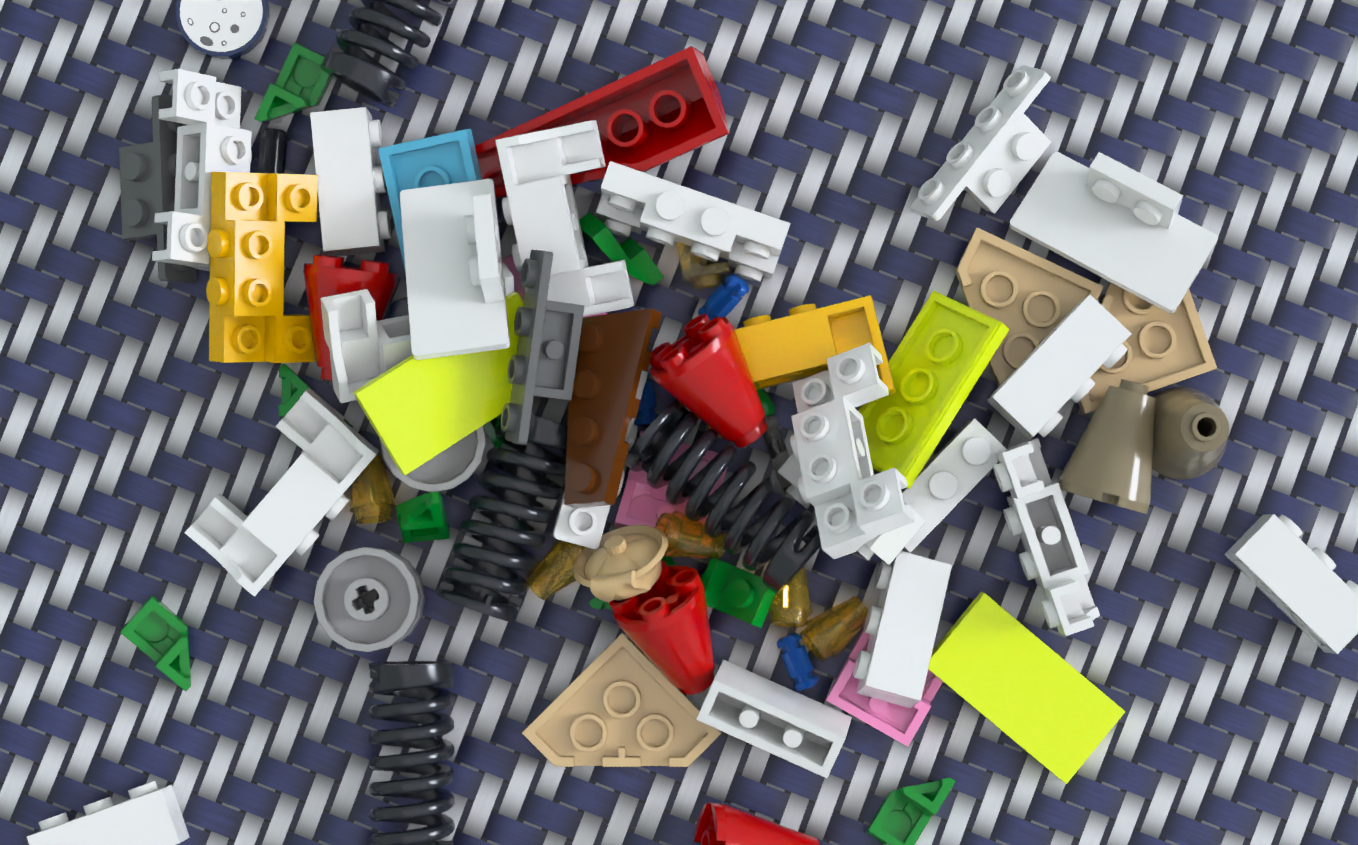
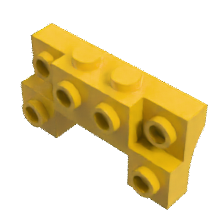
[206,172,318,363]
[710,295,896,437]

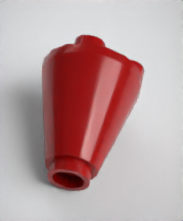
[303,254,398,381]
[649,313,768,448]
[609,560,715,695]

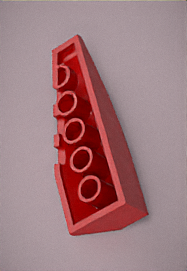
[475,46,730,198]

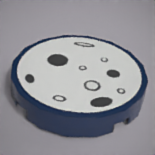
[176,0,269,59]

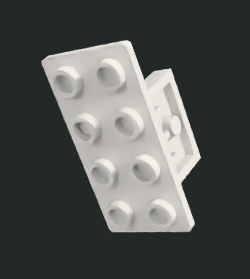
[1009,152,1218,314]
[400,179,510,360]

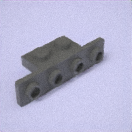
[119,95,198,284]
[501,249,585,445]

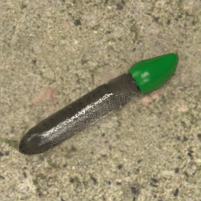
[757,389,791,494]

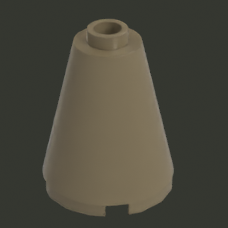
[1058,379,1156,514]
[1152,387,1229,480]

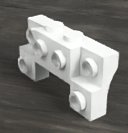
[152,69,252,271]
[495,120,634,317]
[596,161,791,283]
[320,263,514,403]
[790,342,915,559]
[185,388,379,597]
[993,438,1100,636]

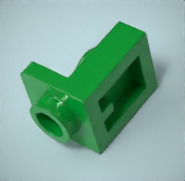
[701,557,775,628]

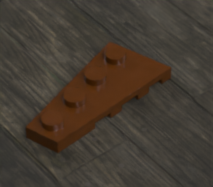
[564,308,662,508]

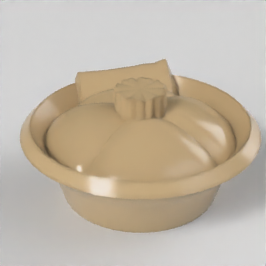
[573,525,668,603]

